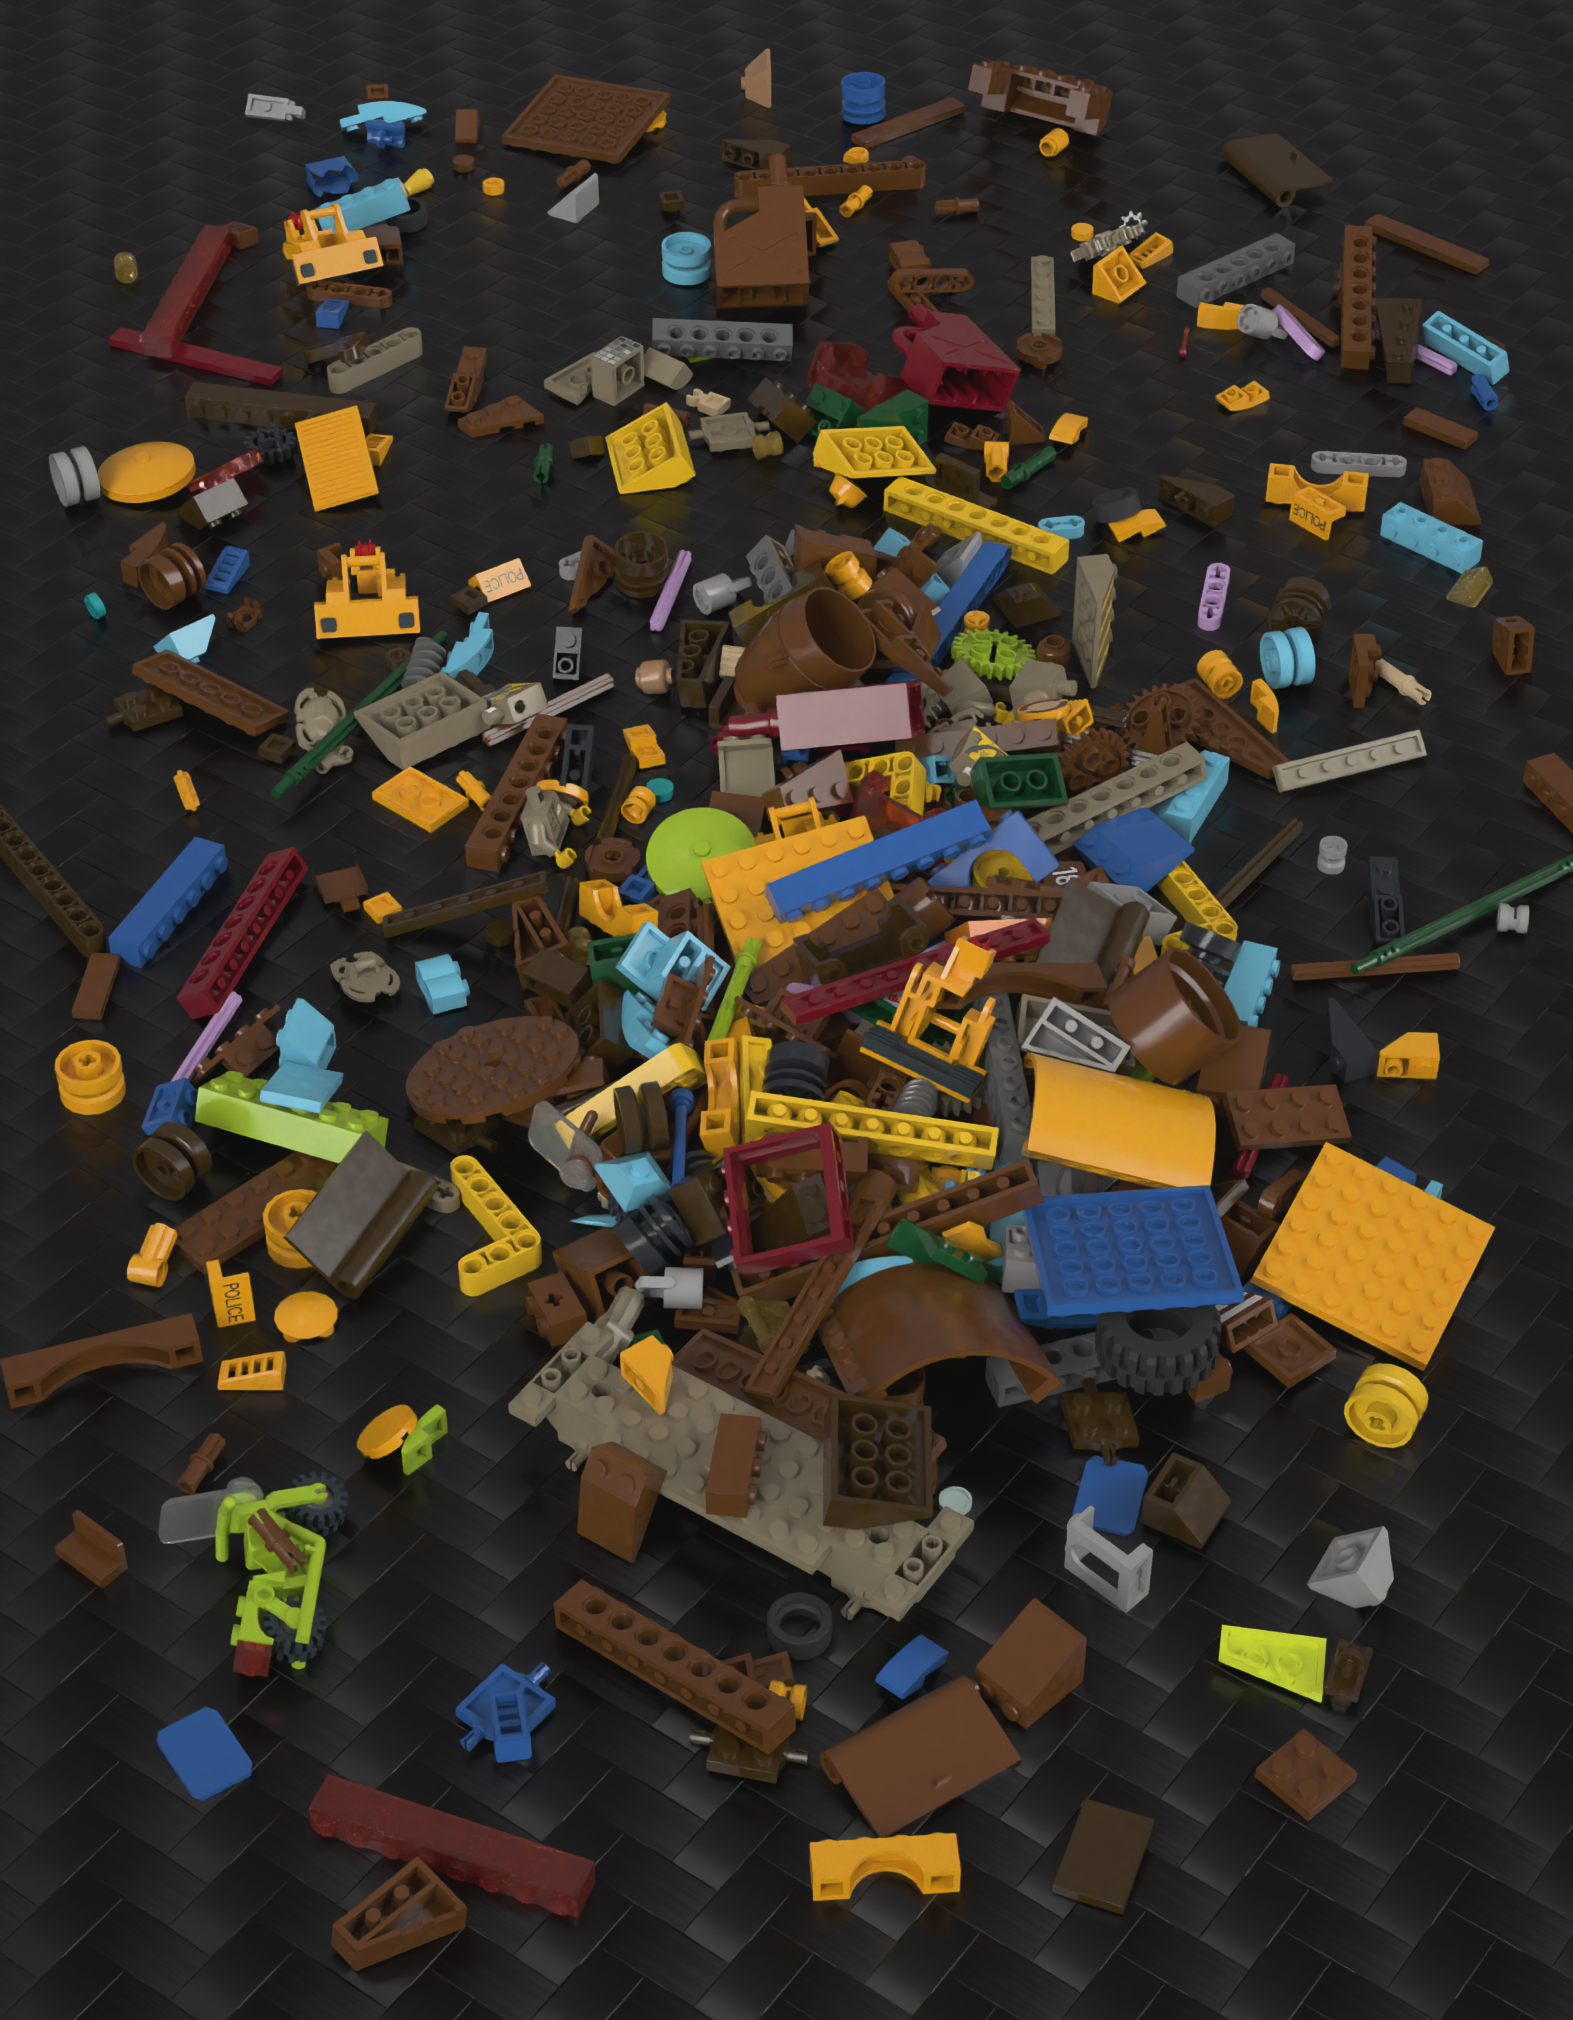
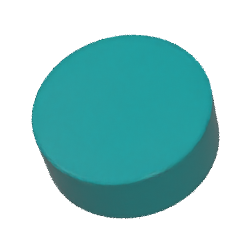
[84,592,106,619]
[646,778,674,803]

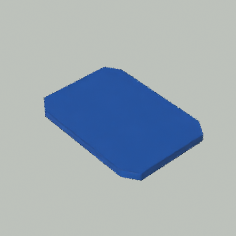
[1072,1456,1148,1536]
[157,1707,252,1801]

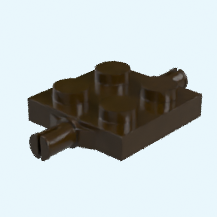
[104,684,184,732]
[414,1115,499,1155]
[1061,1377,1139,1467]
[689,1725,810,1783]

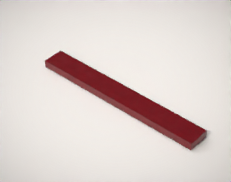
[109,327,283,386]

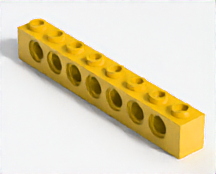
[884,476,1069,575]
[745,1091,999,1171]

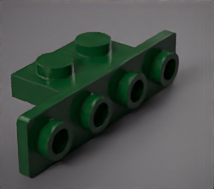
[885,1218,1003,1284]

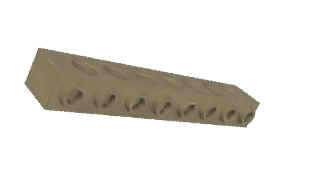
[1027,742,1207,855]

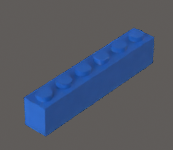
[108,837,228,968]

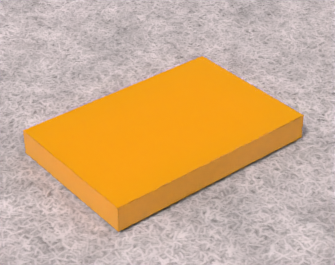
[372,766,469,833]

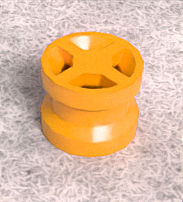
[963,610,990,634]

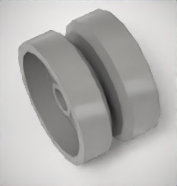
[49,446,100,507]

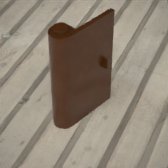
[819,1675,1021,1838]

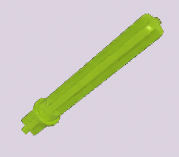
[704,936,762,1050]

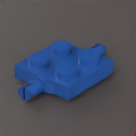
[455,1662,556,1752]

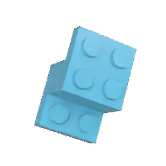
[616,921,731,1013]

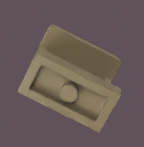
[717,735,775,797]

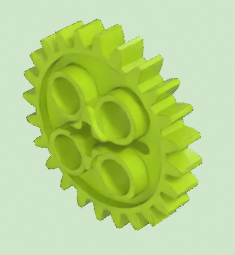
[951,628,1036,680]

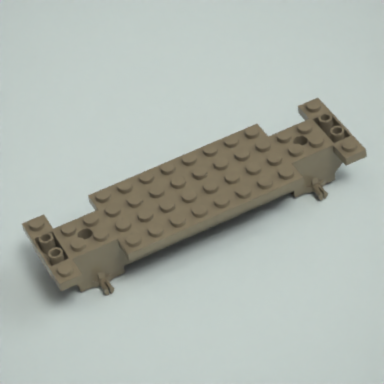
[508,1321,974,1622]

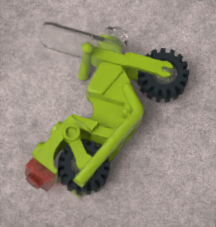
[158,1472,348,1677]

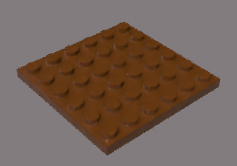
[501,74,671,164]

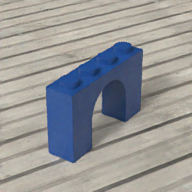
[927,810,1061,925]

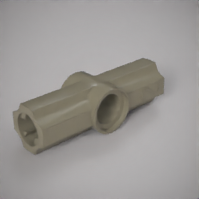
[594,1286,646,1364]

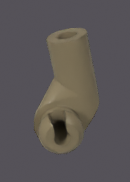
[316,745,353,774]

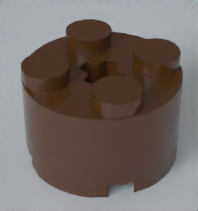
[890,876,956,942]

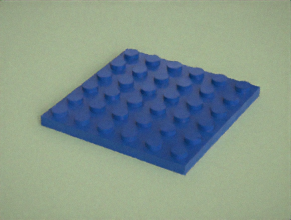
[1022,1185,1244,1317]

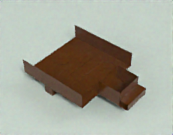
[312,859,368,912]

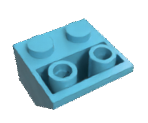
[276,998,336,1070]

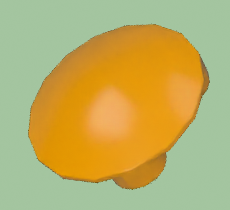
[274,1291,338,1342]

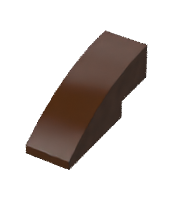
[120,522,169,588]

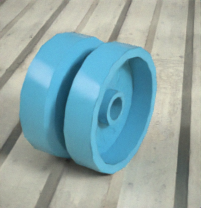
[661,232,712,285]
[1260,627,1316,689]

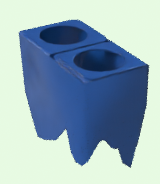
[305,156,359,197]

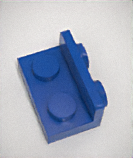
[141,1077,198,1135]

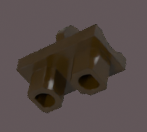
[1323,1638,1373,1707]

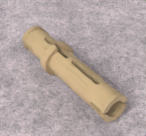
[1375,658,1432,705]

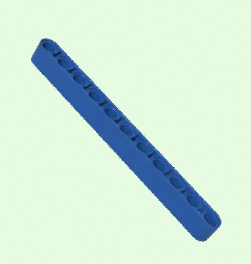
[886,540,1011,683]

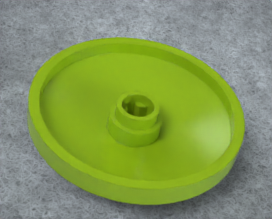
[646,807,756,903]

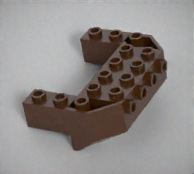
[968,60,1113,136]

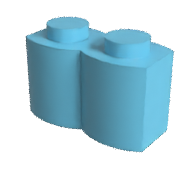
[415,954,470,1014]

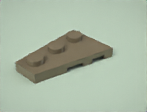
[544,352,595,406]

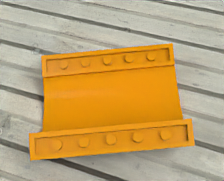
[1021,1053,1216,1189]

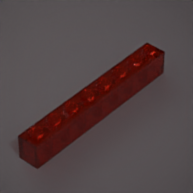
[309,1774,595,1918]

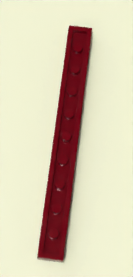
[780,917,1051,1026]

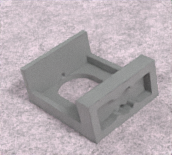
[1064,1505,1153,1613]

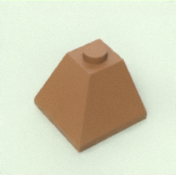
[741,49,771,108]

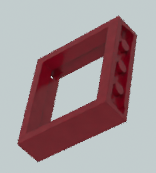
[721,1122,855,1276]

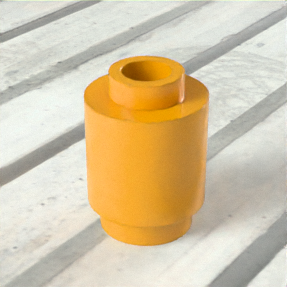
[1039,128,1069,157]

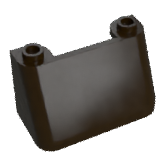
[793,897,929,988]

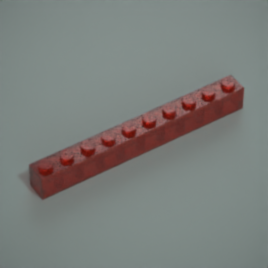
[140,225,233,358]

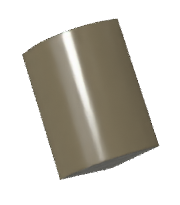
[644,347,694,390]

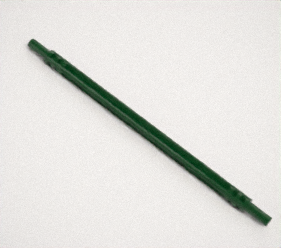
[271,630,448,799]
[1350,853,1573,975]

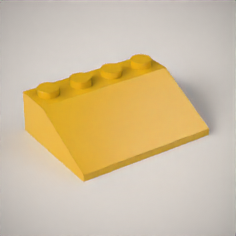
[605,402,696,494]
[813,426,937,478]

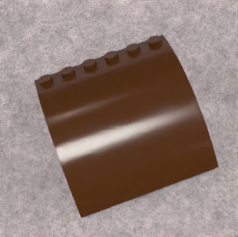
[817,1262,1061,1404]

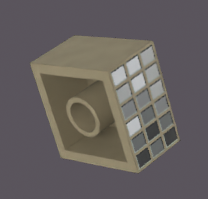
[591,336,645,406]

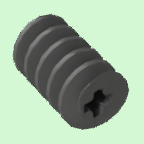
[401,637,446,689]
[891,1078,938,1118]

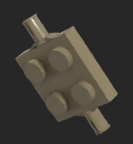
[688,412,770,452]

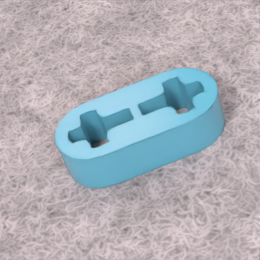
[1038,516,1085,539]

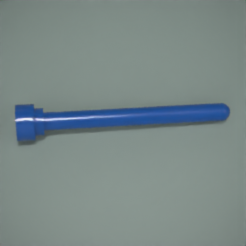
[669,1088,694,1187]

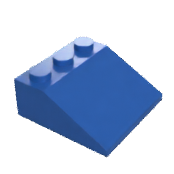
[1073,807,1195,892]

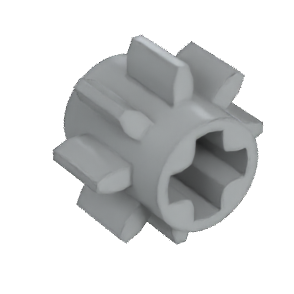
[1119,211,1148,240]

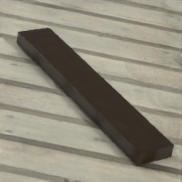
[382,871,549,938]

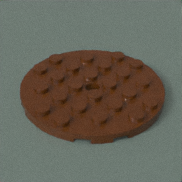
[406,1016,582,1124]

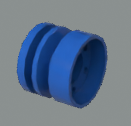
[841,72,886,124]

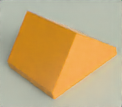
[1092,245,1146,304]

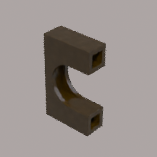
[728,560,835,647]

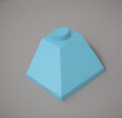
[154,614,216,664]
[594,1151,672,1212]

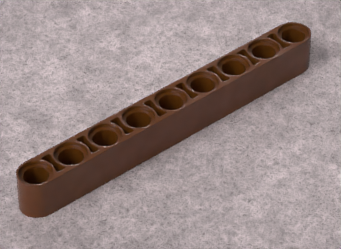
[734,160,926,199]

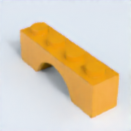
[1266,463,1369,512]
[579,879,658,937]
[700,1037,740,1157]
[810,1832,961,1901]

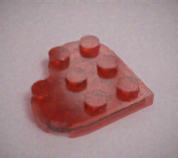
[187,448,263,493]

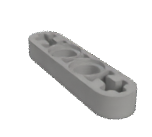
[1311,451,1407,477]

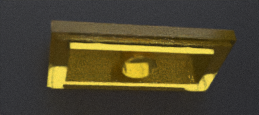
[1446,566,1493,608]

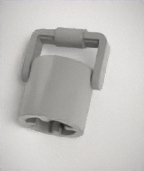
[1237,304,1288,340]
[693,573,753,615]
[635,1267,704,1309]

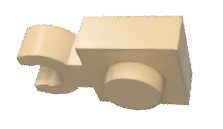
[686,389,731,416]

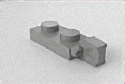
[245,94,306,122]

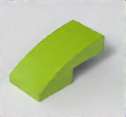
[401,1404,448,1475]

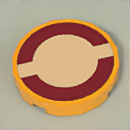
[1017,699,1072,722]
[536,780,589,809]

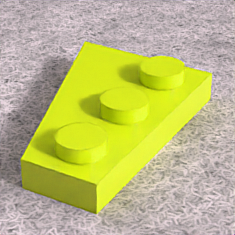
[1218,1625,1326,1703]

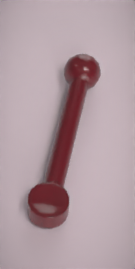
[1178,327,1190,357]
[814,743,870,754]

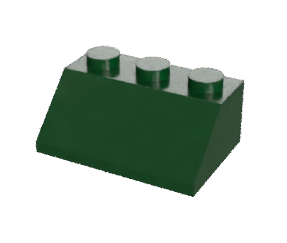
[970,753,1069,810]

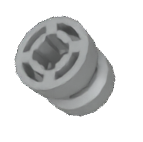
[1317,836,1348,875]
[1497,903,1529,934]

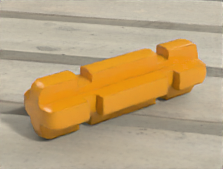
[173,770,200,811]

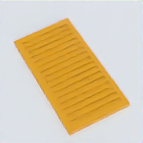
[295,405,379,512]

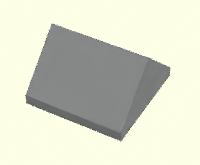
[547,173,599,223]
[936,531,982,588]

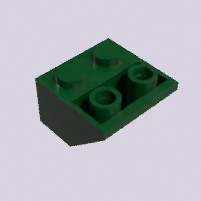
[804,383,865,438]
[586,933,653,999]

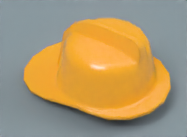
[829,473,867,508]

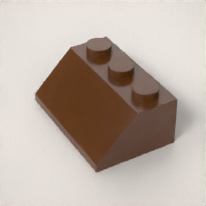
[1420,458,1481,525]

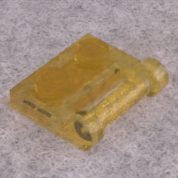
[736,1296,811,1354]

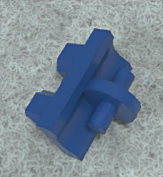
[365,119,406,148]

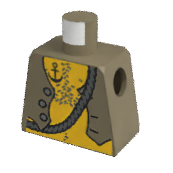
[482,682,549,726]
[949,726,1009,787]

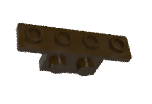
[908,453,998,510]

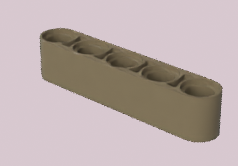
[327,327,423,394]

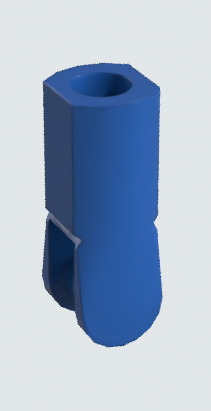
[1471,374,1498,410]

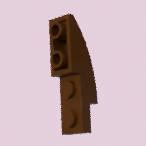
[444,346,488,413]

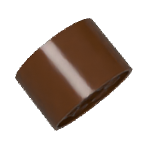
[1109,948,1242,1085]

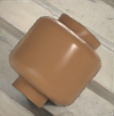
[635,659,676,694]

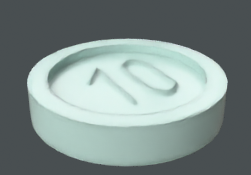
[939,1486,972,1515]

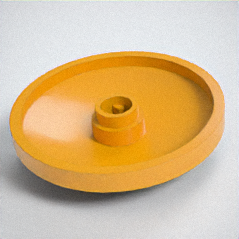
[97,442,196,503]

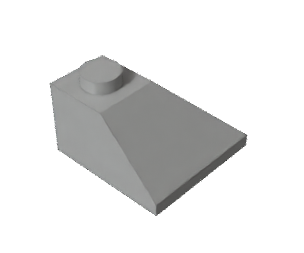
[1307,1526,1394,1608]

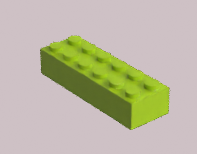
[195,1071,389,1164]

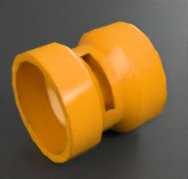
[621,786,656,824]
[769,1680,807,1721]

